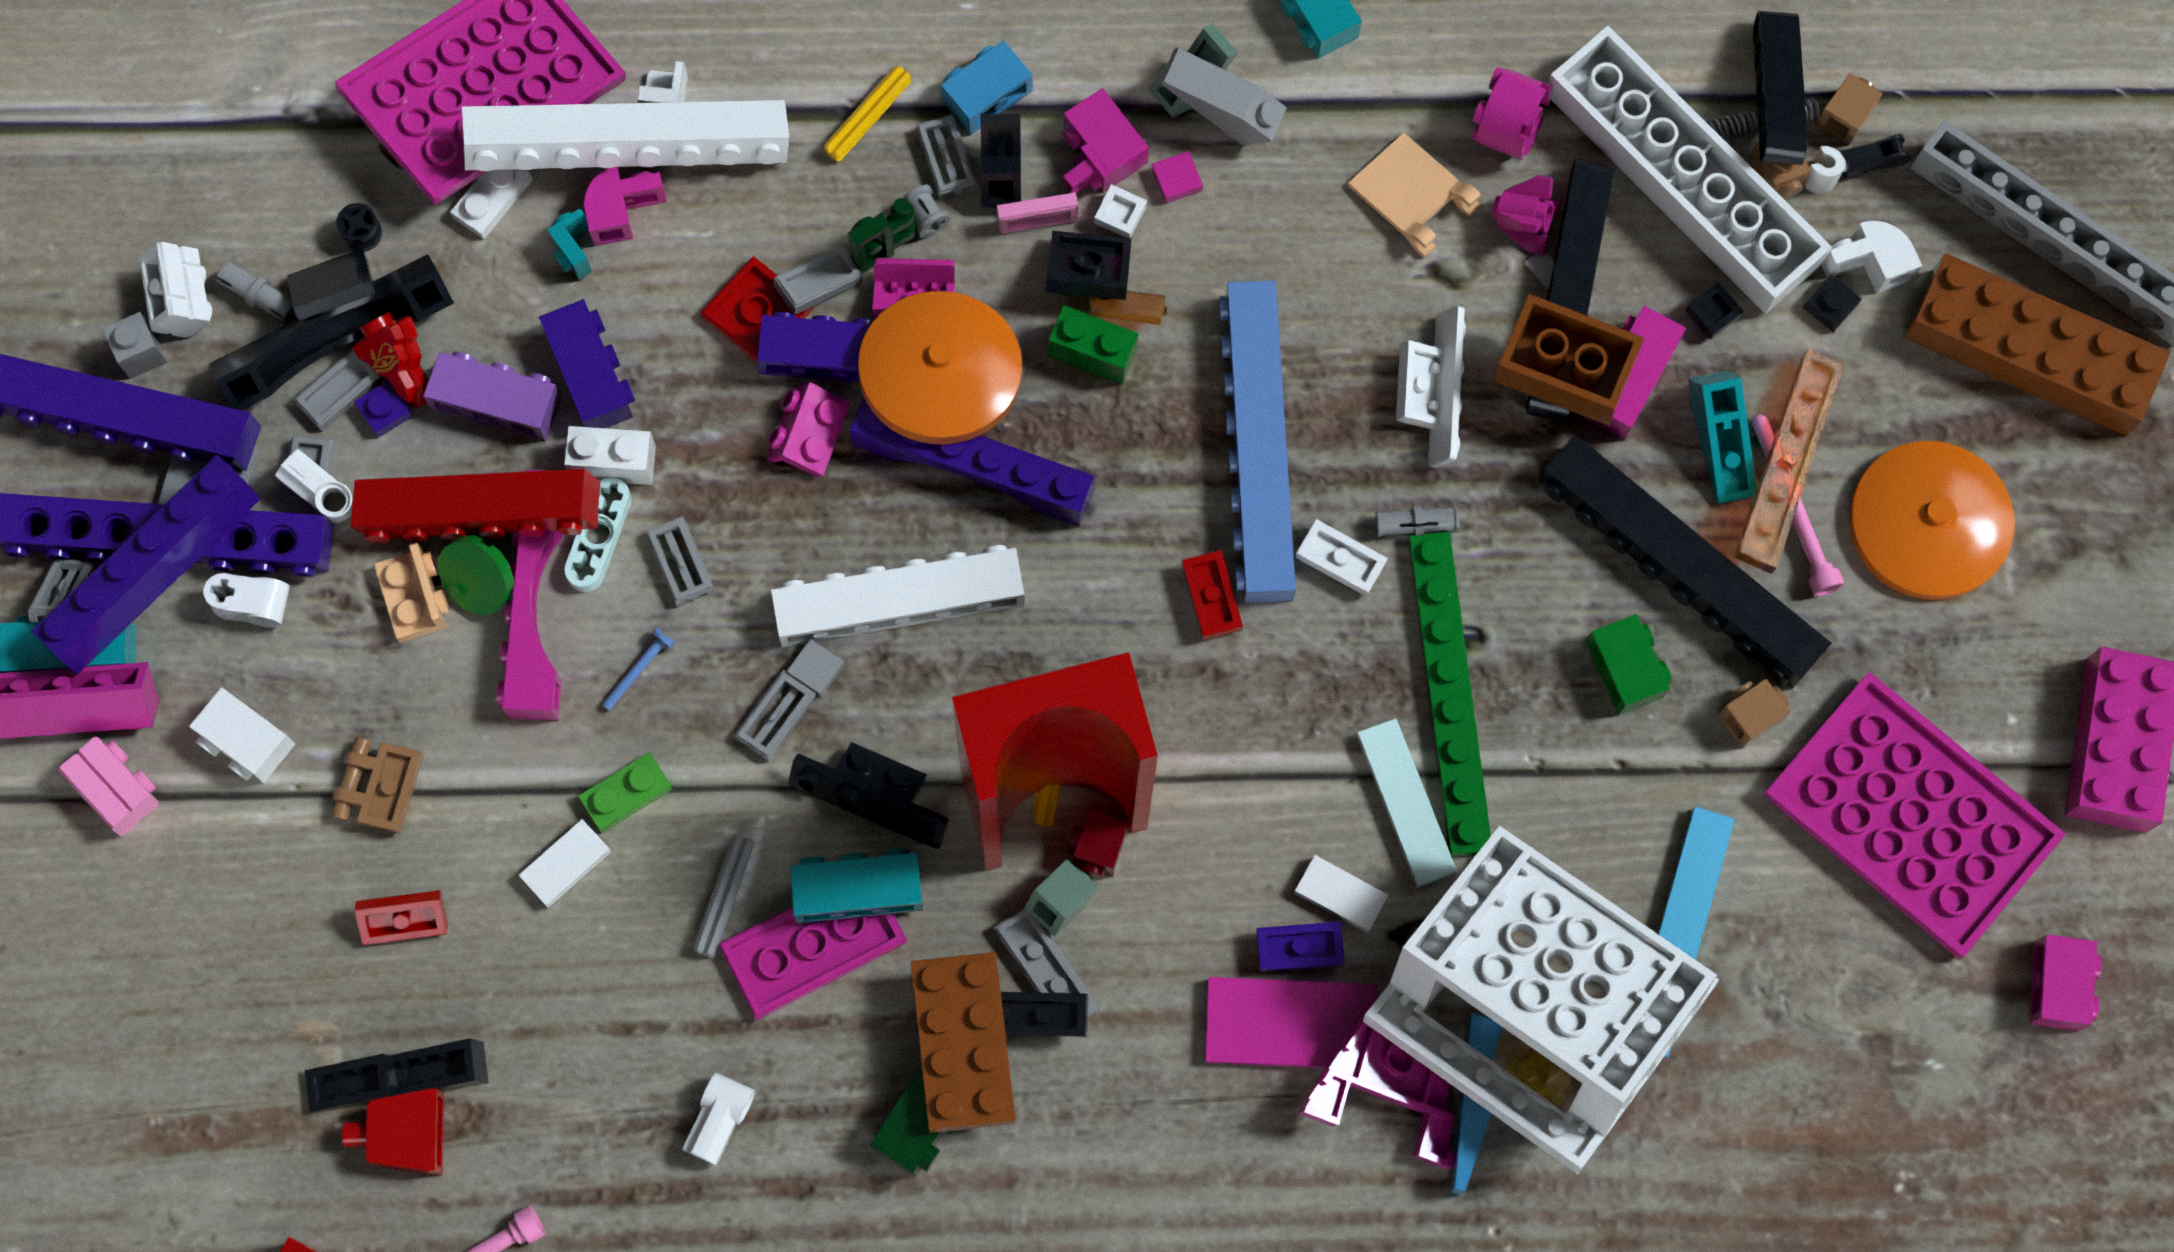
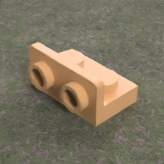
[374,543,450,643]

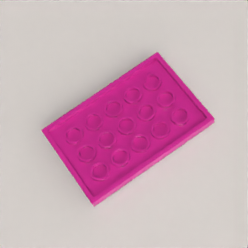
[335,0,626,206]
[1763,671,2066,960]

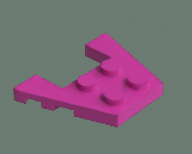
[1298,1004,1454,1169]

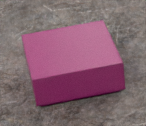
[1152,151,1203,203]

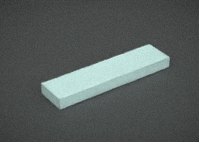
[1357,719,1457,888]

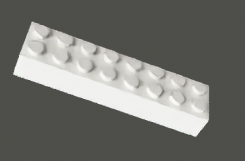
[1548,26,1832,314]

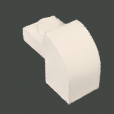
[1821,221,1923,294]

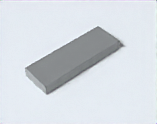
[994,908,1100,1018]

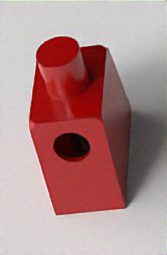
[342,1088,444,1175]

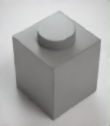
[102,312,168,379]

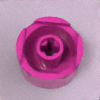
[1472,67,1552,160]

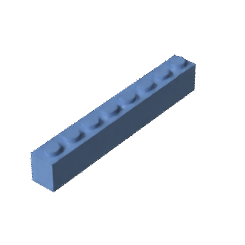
[1219,280,1296,603]

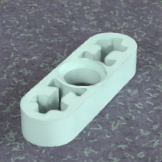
[565,477,632,592]

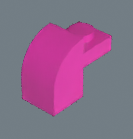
[584,167,667,247]

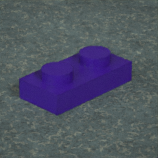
[1256,922,1345,972]

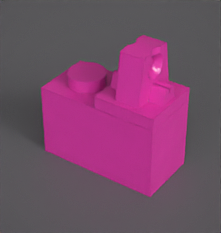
[1062,88,1149,194]

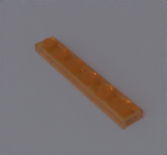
[1734,349,1844,574]

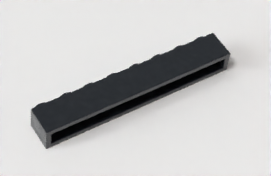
[1539,434,1832,689]

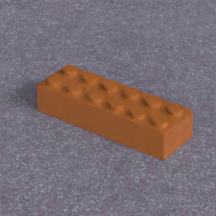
[1903,253,2171,436]

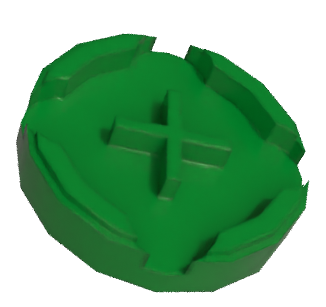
[438,536,514,615]

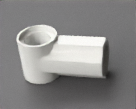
[275,449,353,523]
[682,1072,755,1166]

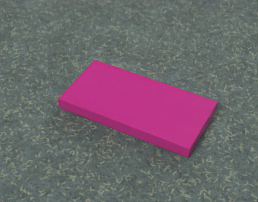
[718,906,908,1021]
[1205,977,1378,1069]

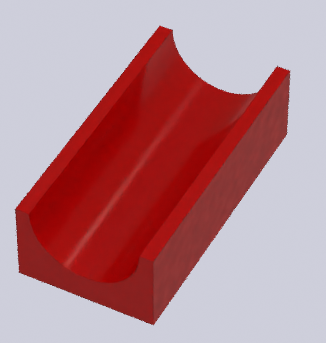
[952,652,1158,871]

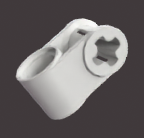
[203,573,290,628]

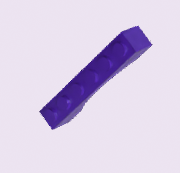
[850,397,1094,527]

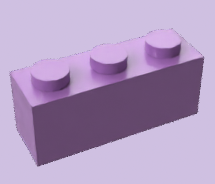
[424,351,561,442]

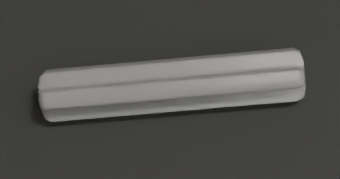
[693,835,754,957]

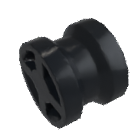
[336,203,382,251]

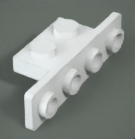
[1396,306,1466,468]

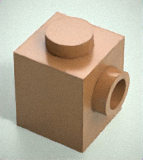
[1747,143,1811,199]
[1718,679,1791,748]

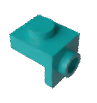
[547,209,592,281]

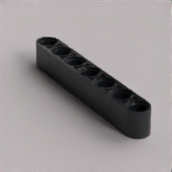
[1526,159,1614,422]

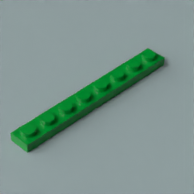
[1408,531,1491,858]

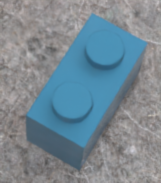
[941,40,1033,135]

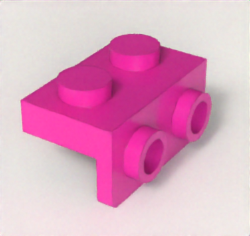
[872,258,955,321]
[766,382,850,477]

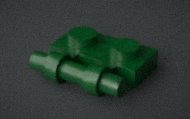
[848,198,916,274]

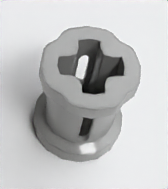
[903,185,950,238]

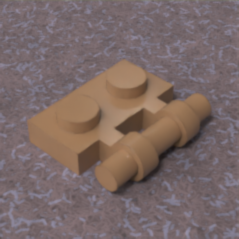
[331,737,424,834]

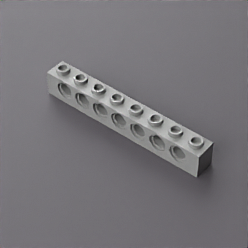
[1910,120,2174,346]

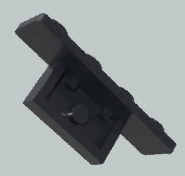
[788,742,949,849]

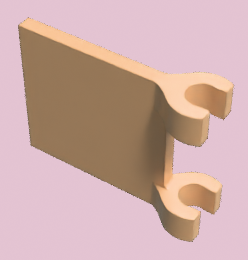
[1348,133,1481,258]

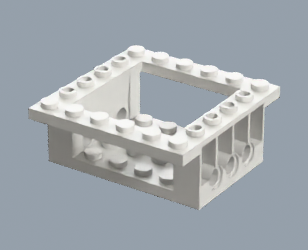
[1363,826,1719,1175]

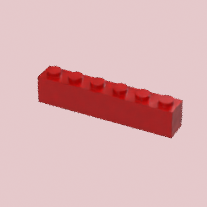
[350,469,601,543]

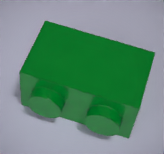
[1048,305,1139,385]
[1585,614,1672,716]

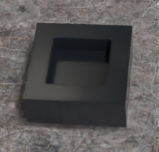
[1803,275,1862,332]
[1685,282,1744,340]

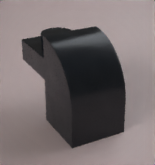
[980,114,1021,208]

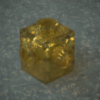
[1505,1048,1573,1108]

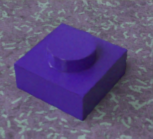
[354,380,413,438]

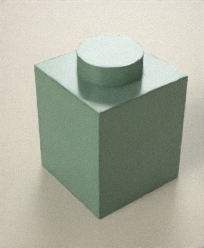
[1024,859,1097,936]

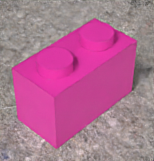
[2029,934,2102,1031]

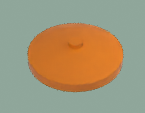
[858,291,1022,445]
[1849,441,2015,601]

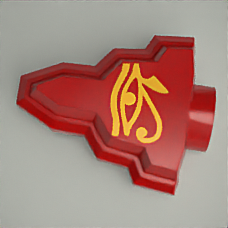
[352,312,428,409]

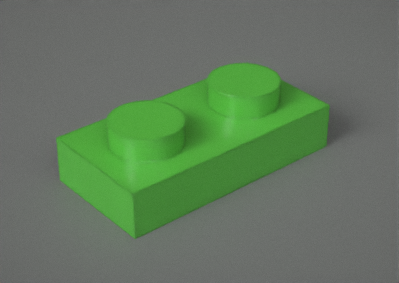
[578,752,673,833]

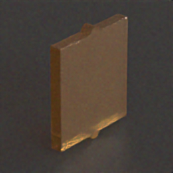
[1089,290,1168,325]

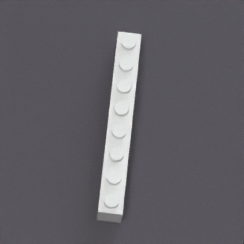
[462,100,789,171]

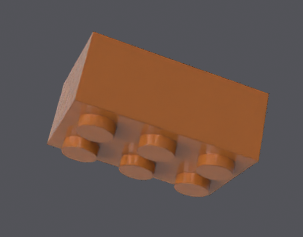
[1495,294,1644,426]

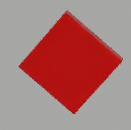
[700,256,814,363]

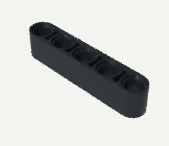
[1753,10,1807,165]

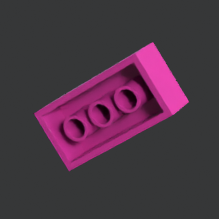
[2064,646,2174,833]

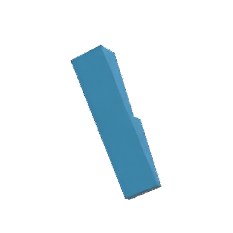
[1450,1012,1503,1196]

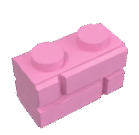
[58,737,160,836]

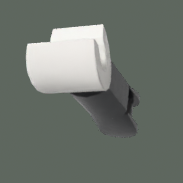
[1804,134,1912,194]

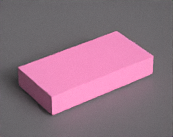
[997,192,1078,234]

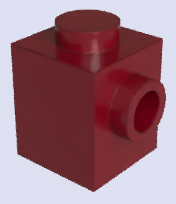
[1068,809,1129,879]

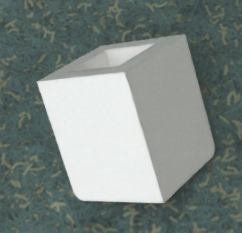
[638,61,688,103]

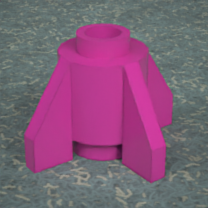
[1492,175,1562,255]

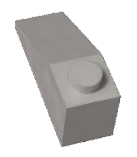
[1159,48,1287,146]

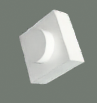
[1094,184,1147,238]

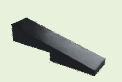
[305,1038,489,1113]

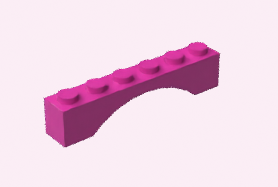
[497,470,565,721]

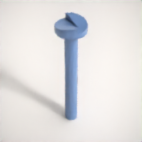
[602,627,676,711]

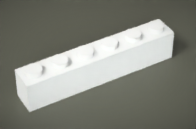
[771,545,1025,647]

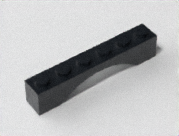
[209,254,454,410]

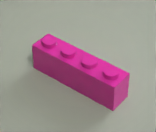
[0,662,159,739]

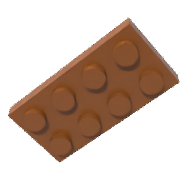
[911,952,1016,1133]

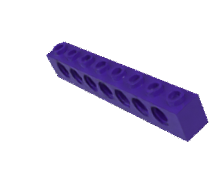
[0,493,334,577]

